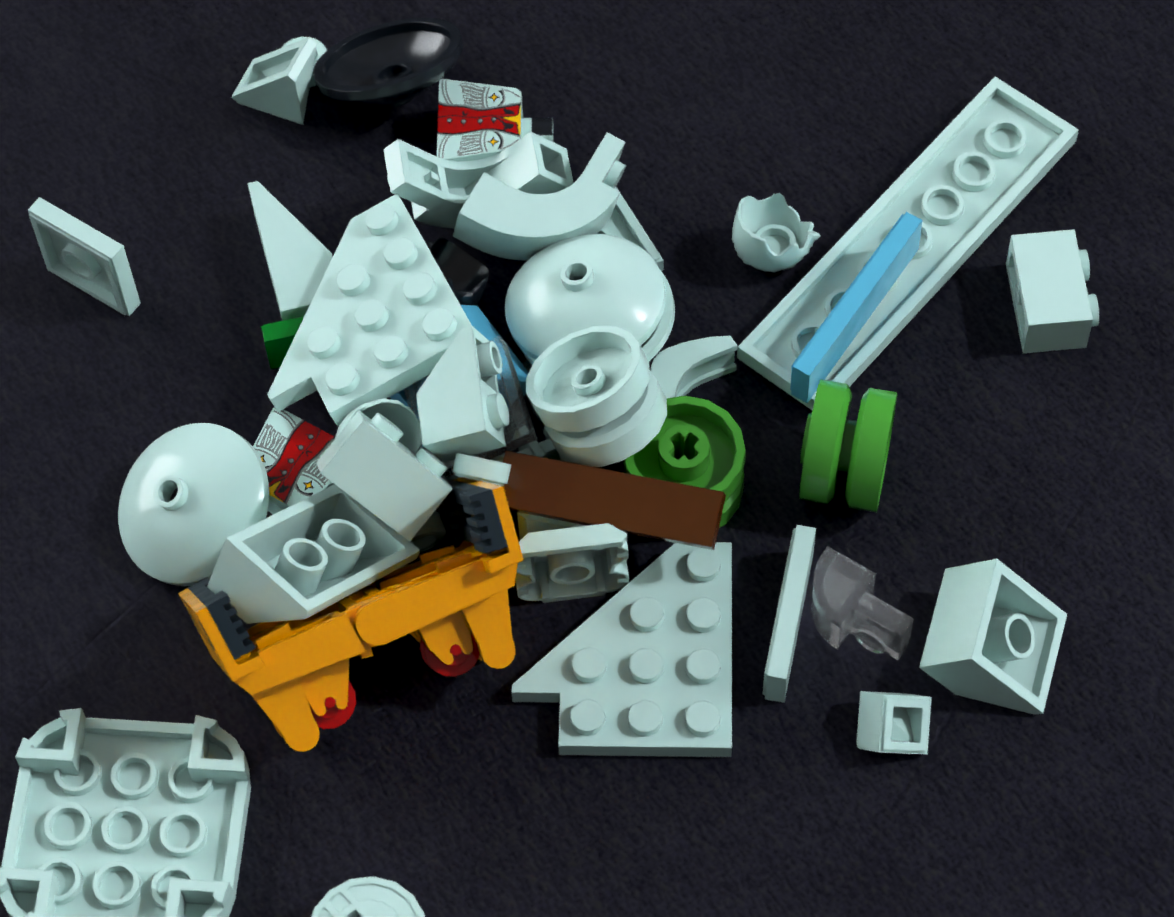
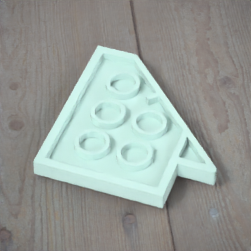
[267,193,471,426]
[512,542,732,757]

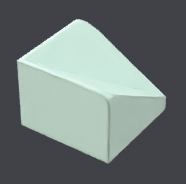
[856,691,932,755]

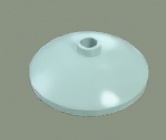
[505,234,666,360]
[118,423,269,586]

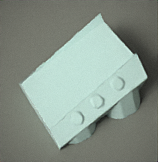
[516,523,629,603]

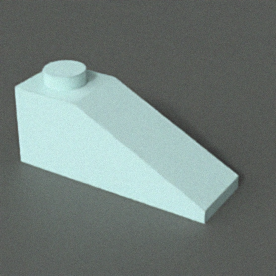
[247,181,333,321]

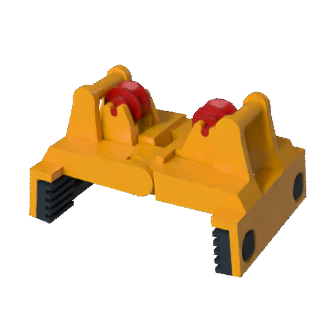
[178,477,524,752]

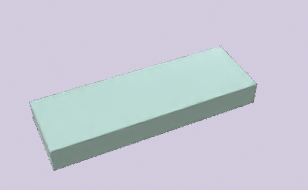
[763,525,816,703]

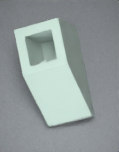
[416,325,509,462]

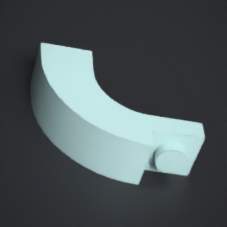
[383,132,574,229]
[453,132,626,261]

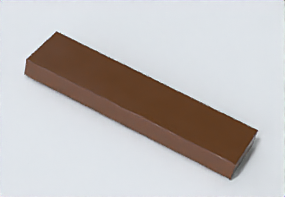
[500,450,726,550]

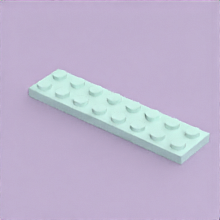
[737,77,1079,410]

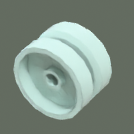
[526,326,667,467]

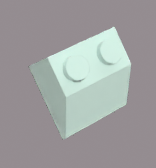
[919,559,1067,715]

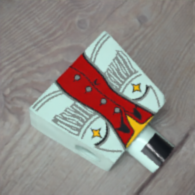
[437,79,553,161]
[253,407,335,518]

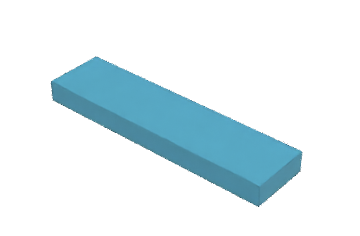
[790,212,923,403]

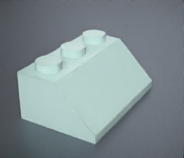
[207,484,421,624]

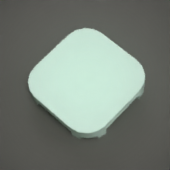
[0,708,251,917]

